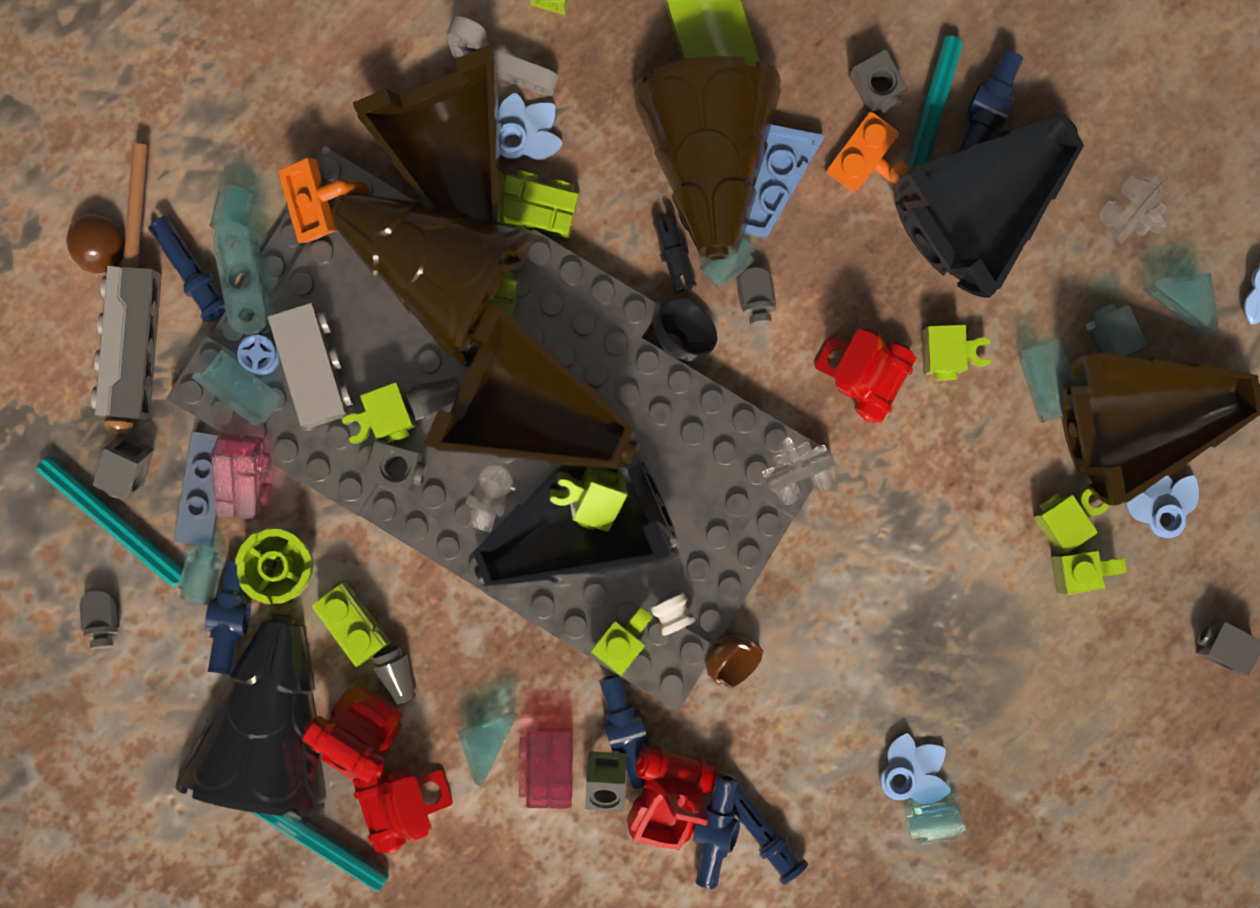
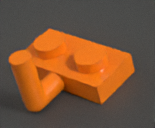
[826,111,909,194]
[278,158,368,243]

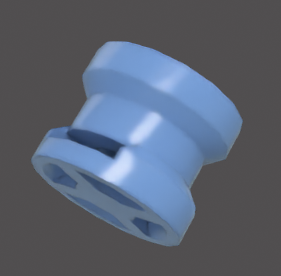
[237,335,280,375]

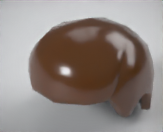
[66,212,124,274]
[705,633,764,689]

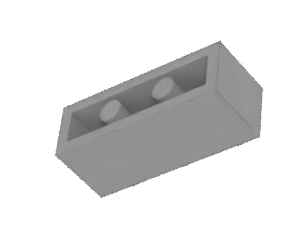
[267,303,353,429]

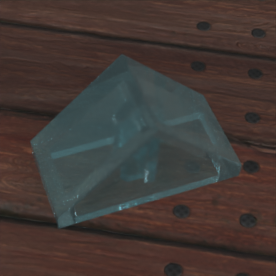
[1143,273,1218,335]
[457,711,517,787]

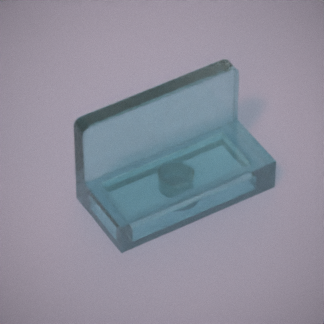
[1017,340,1071,423]
[192,350,284,427]

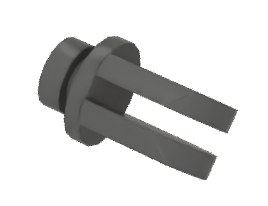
[738,267,776,327]
[79,591,120,649]

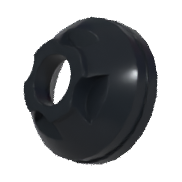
[653,298,717,361]

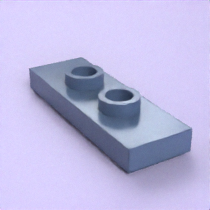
[173,431,231,547]

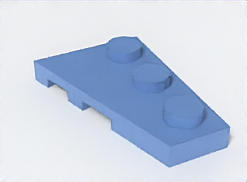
[744,125,826,239]

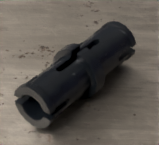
[652,215,697,293]

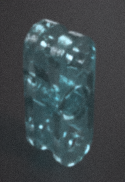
[213,222,272,337]

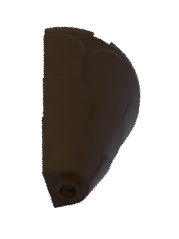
[353,45,504,223]
[634,56,781,261]
[332,193,537,366]
[423,302,640,468]
[1061,352,1260,506]

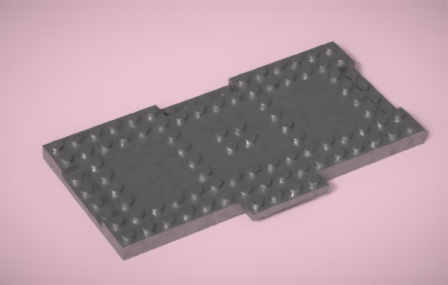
[166,146,834,712]

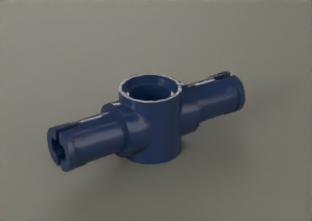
[959,50,1024,150]
[205,560,251,675]
[599,674,649,789]
[693,773,740,889]

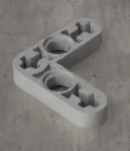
[446,16,560,96]

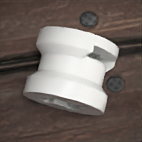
[650,592,697,636]

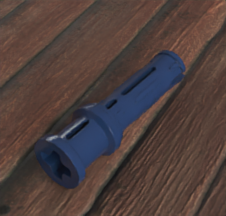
[148,216,232,323]
[733,782,809,885]

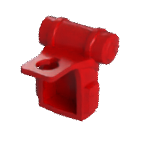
[815,328,917,423]
[302,685,403,784]
[626,746,718,850]
[352,770,453,854]

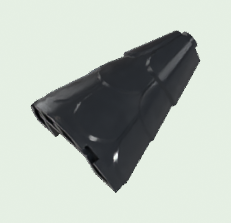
[895,114,1084,298]
[473,456,679,590]
[175,613,327,817]

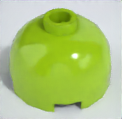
[235,529,313,604]

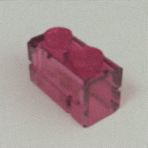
[211,433,273,520]
[519,728,573,809]

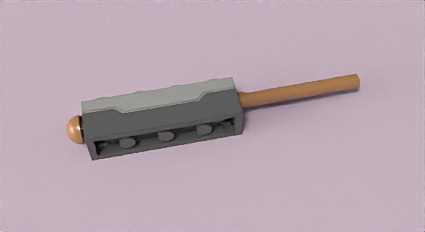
[91,143,162,436]

